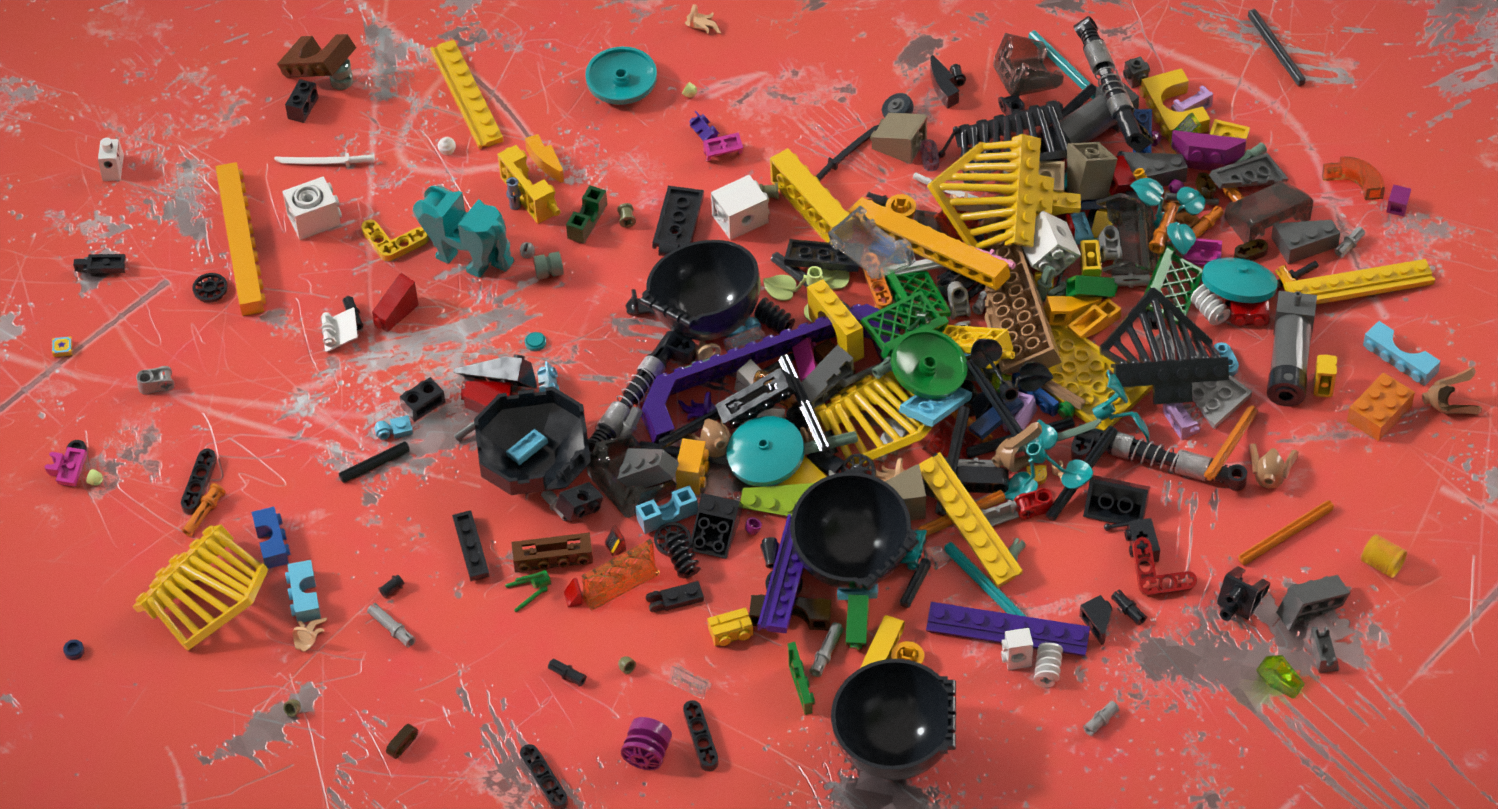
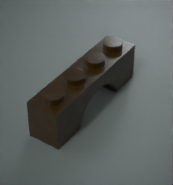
[749,594,831,631]

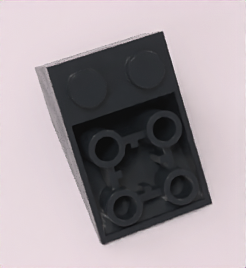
[690,493,743,559]

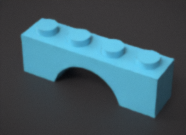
[1363,321,1441,386]

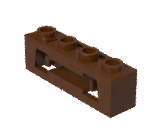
[511,532,593,572]

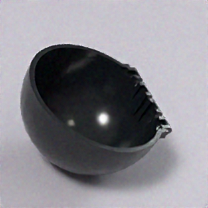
[640,240,761,341]
[790,472,919,590]
[831,659,956,780]

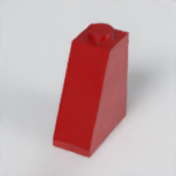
[372,273,419,332]
[461,381,513,413]

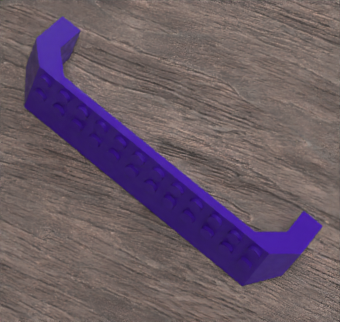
[641,304,900,443]

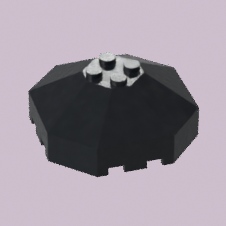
[474,387,591,495]

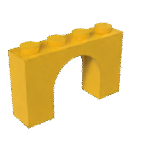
[1139,68,1210,142]
[807,279,864,363]

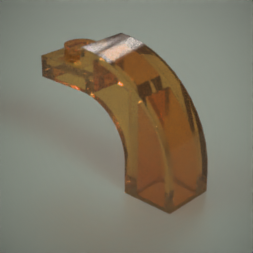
[1322,156,1385,200]

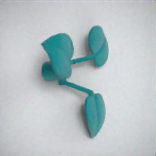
[1130,178,1205,256]
[1092,369,1150,443]
[1005,419,1093,501]

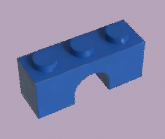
[251,506,291,569]

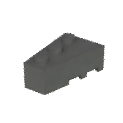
[1123,152,1188,191]
[1271,220,1340,264]
[801,345,854,411]
[617,448,679,492]
[1276,575,1350,630]

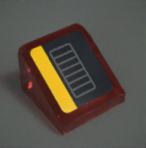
[605,526,626,556]

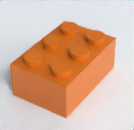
[1347,372,1415,441]

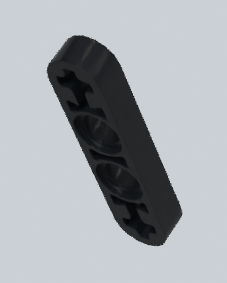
[181,449,217,515]
[683,700,718,771]
[520,744,568,809]

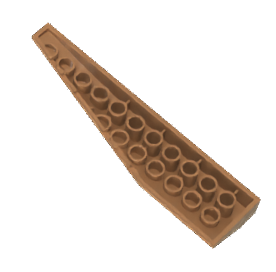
[985,195,1062,374]

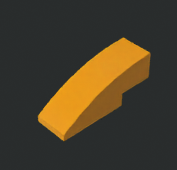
[525,134,565,183]
[1067,298,1121,339]

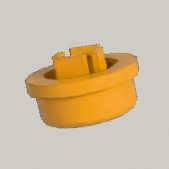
[886,194,916,219]
[891,641,924,664]

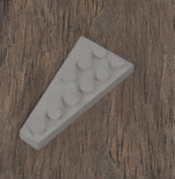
[1155,330,1252,429]

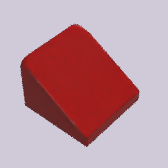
[564,578,583,607]

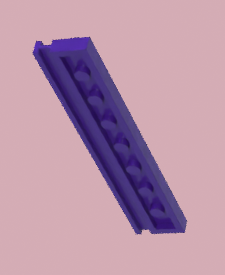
[758,514,804,634]
[926,602,1090,656]

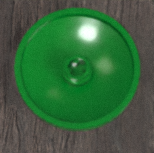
[891,329,967,399]

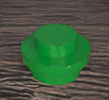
[1058,401,1075,419]

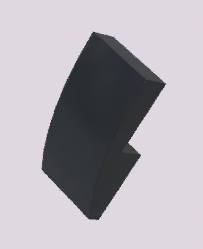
[807,451,844,475]

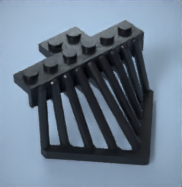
[955,100,1067,184]
[1099,288,1229,404]

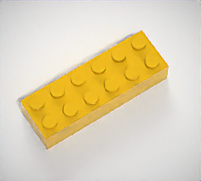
[770,148,852,244]

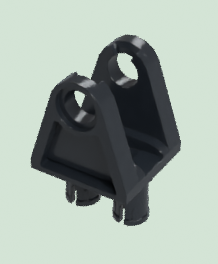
[1217,566,1271,621]

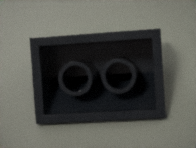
[1083,475,1151,524]

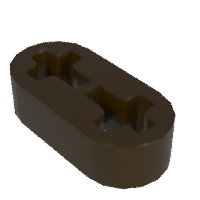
[1195,173,1217,199]
[1234,239,1268,261]
[386,724,418,759]

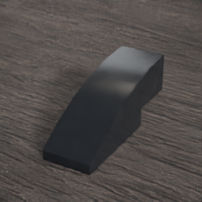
[930,55,959,109]

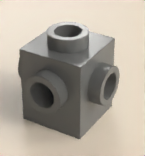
[1123,56,1150,88]

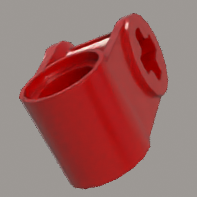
[1014,488,1053,519]

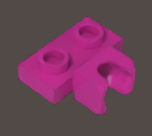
[45,447,88,487]

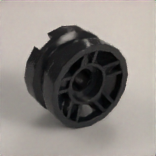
[785,405,808,432]

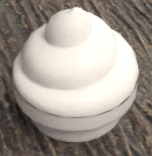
[438,137,456,155]

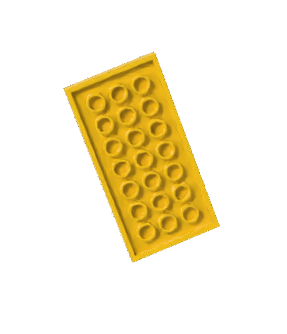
[1041,325,1152,431]

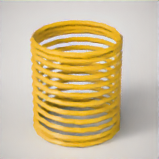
[1361,534,1407,578]

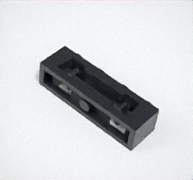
[716,367,796,429]

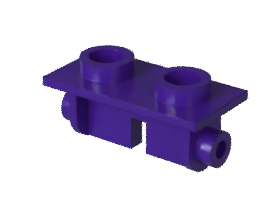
[689,111,720,141]

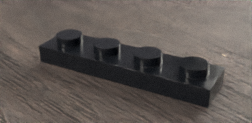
[452,510,490,581]

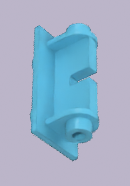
[537,361,559,392]

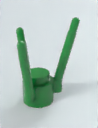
[505,570,551,612]

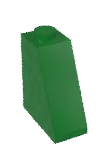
[1066,275,1117,299]
[846,594,870,649]

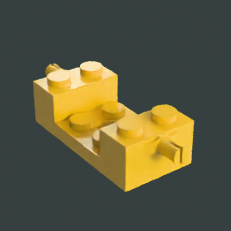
[497,145,561,224]
[942,325,1015,369]

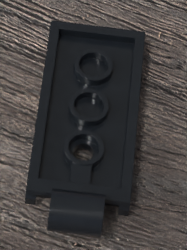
[652,185,704,256]

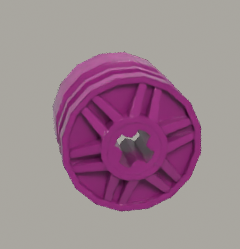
[621,717,672,770]

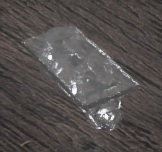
[668,666,712,699]

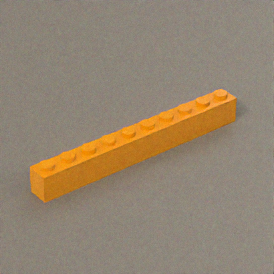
[215,162,266,316]
[848,197,1010,290]

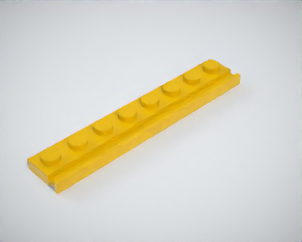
[430,40,504,150]
[1284,259,1435,304]
[918,452,1023,588]

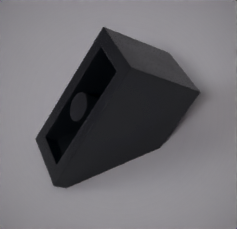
[1079,595,1112,645]

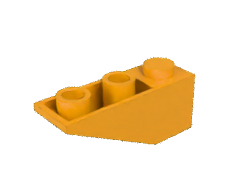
[1044,296,1102,326]

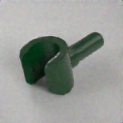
[907,311,932,332]

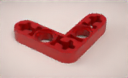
[1132,537,1197,595]

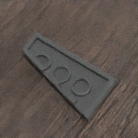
[1209,153,1288,188]

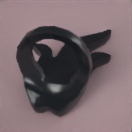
[625,289,655,315]

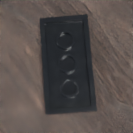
[784,239,863,272]

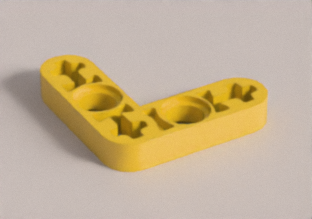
[361,219,429,261]

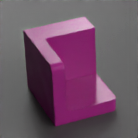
[1386,184,1411,217]

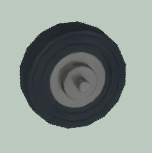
[881,93,914,118]

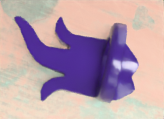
[678,392,716,420]

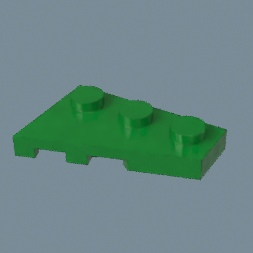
[787,642,815,715]

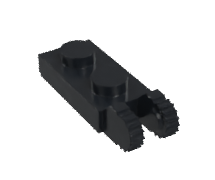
[645,581,704,612]

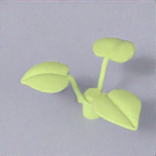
[763,266,849,323]

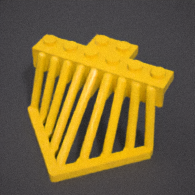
[927,134,1054,249]
[814,371,933,468]
[132,524,268,650]

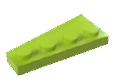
[740,483,814,517]

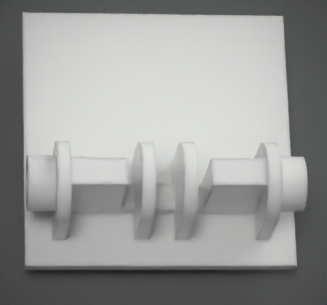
[321,307,358,352]

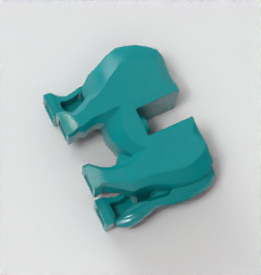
[412,186,514,278]

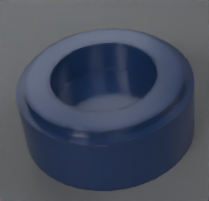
[63,639,84,660]

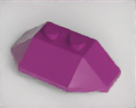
[1171,130,1246,171]

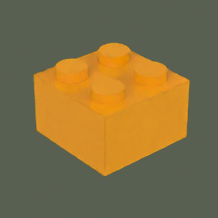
[675,439,710,495]

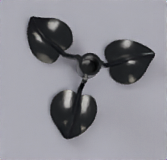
[971,338,1053,420]

